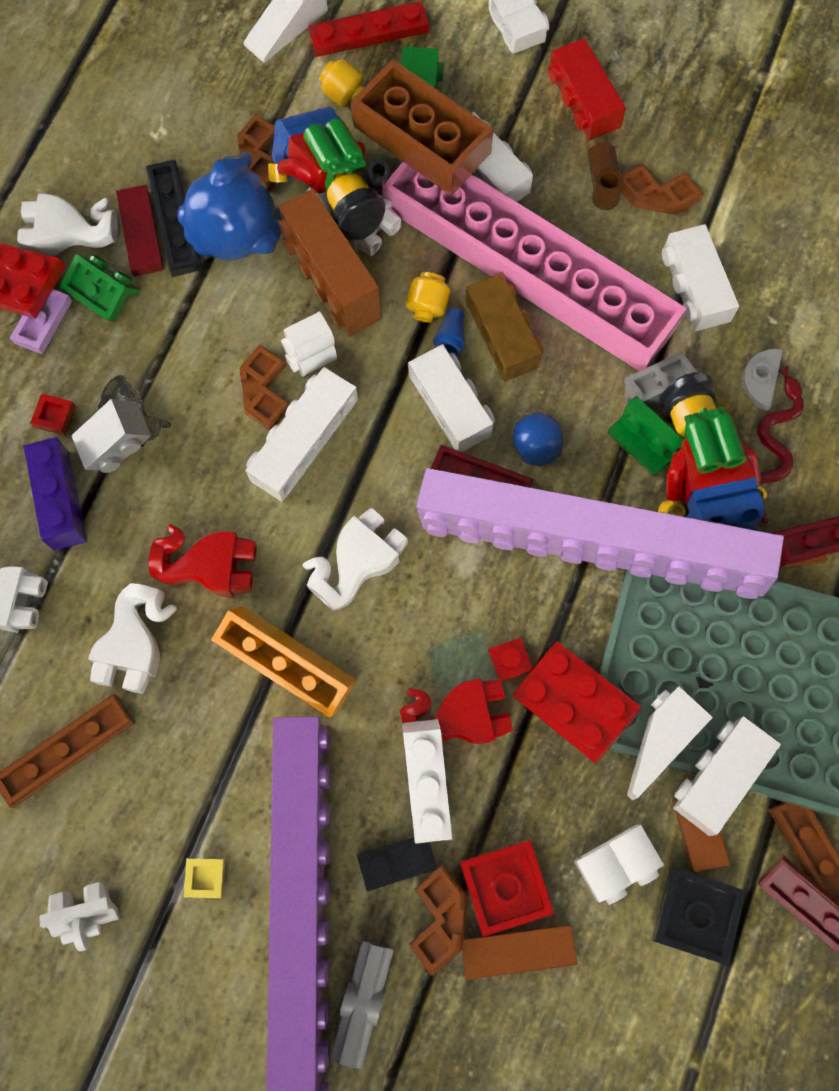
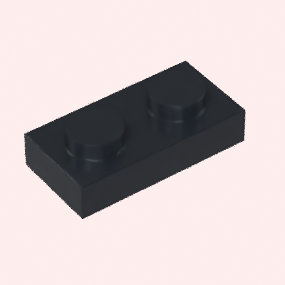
[357,837,437,892]

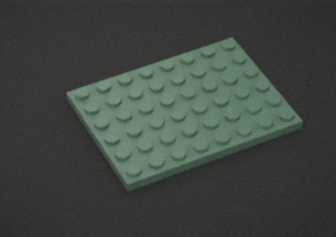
[599,570,839,818]

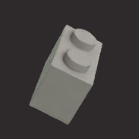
[71,399,151,473]

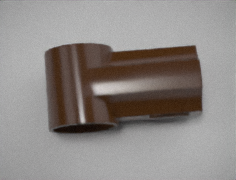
[588,142,624,210]

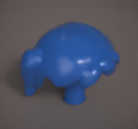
[177,152,282,261]

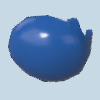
[512,412,563,466]

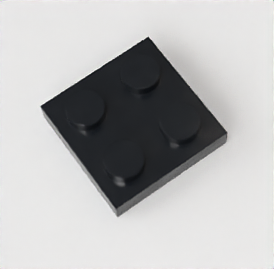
[652,867,746,966]

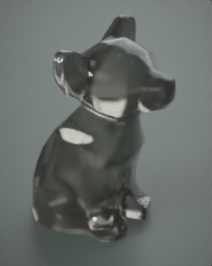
[98,375,171,447]

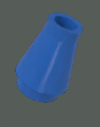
[433,308,465,357]

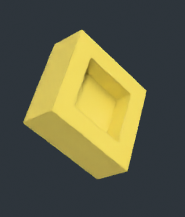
[184,859,226,898]

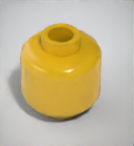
[319,59,364,107]
[405,272,451,323]

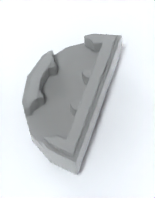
[742,349,783,412]

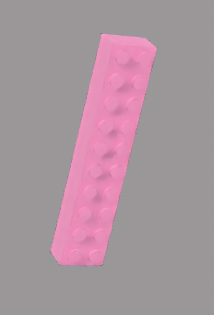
[382,162,687,371]

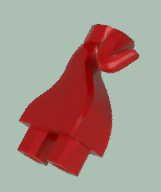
[148,524,257,598]
[399,678,513,745]

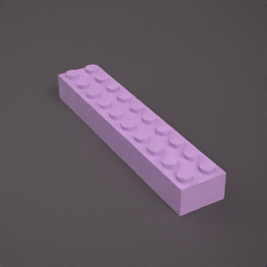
[416,468,784,599]

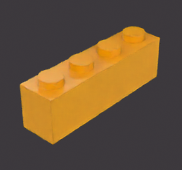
[211,606,358,718]

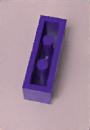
[23,437,87,551]

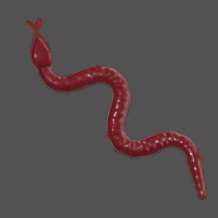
[757,366,804,524]

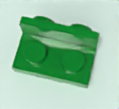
[59,254,140,322]
[608,396,684,476]

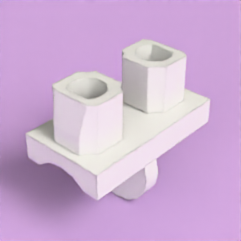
[40,882,119,952]

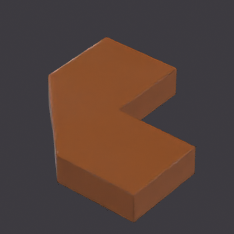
[237,114,277,192]
[622,164,704,215]
[239,344,290,431]
[409,865,467,976]

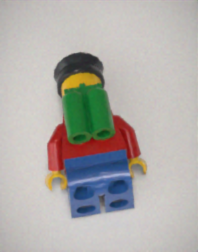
[268,106,386,240]
[658,372,767,530]

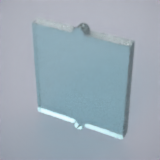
[427,633,498,700]

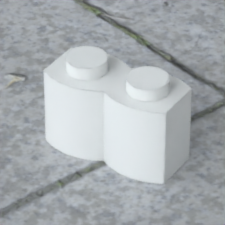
[489,0,549,54]
[281,311,337,377]
[574,825,664,905]

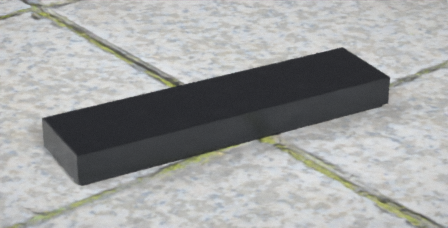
[146,159,203,277]

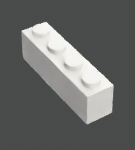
[245,367,358,502]

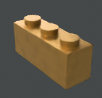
[465,273,544,382]

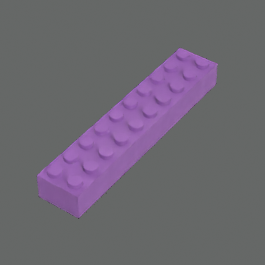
[266,717,331,1091]

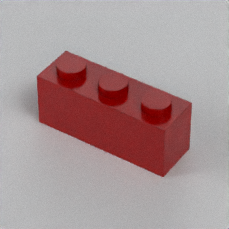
[548,38,626,140]

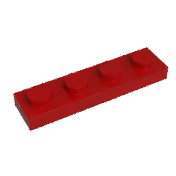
[308,1,429,57]

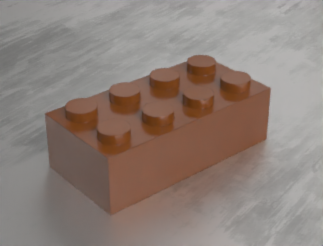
[351,59,494,196]
[278,188,381,337]

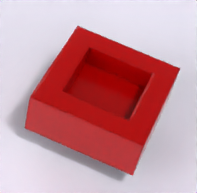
[30,393,76,436]
[487,637,533,683]

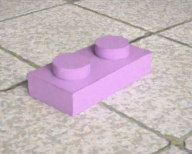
[10,289,72,355]

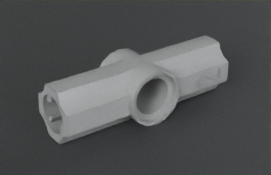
[330,940,394,1069]

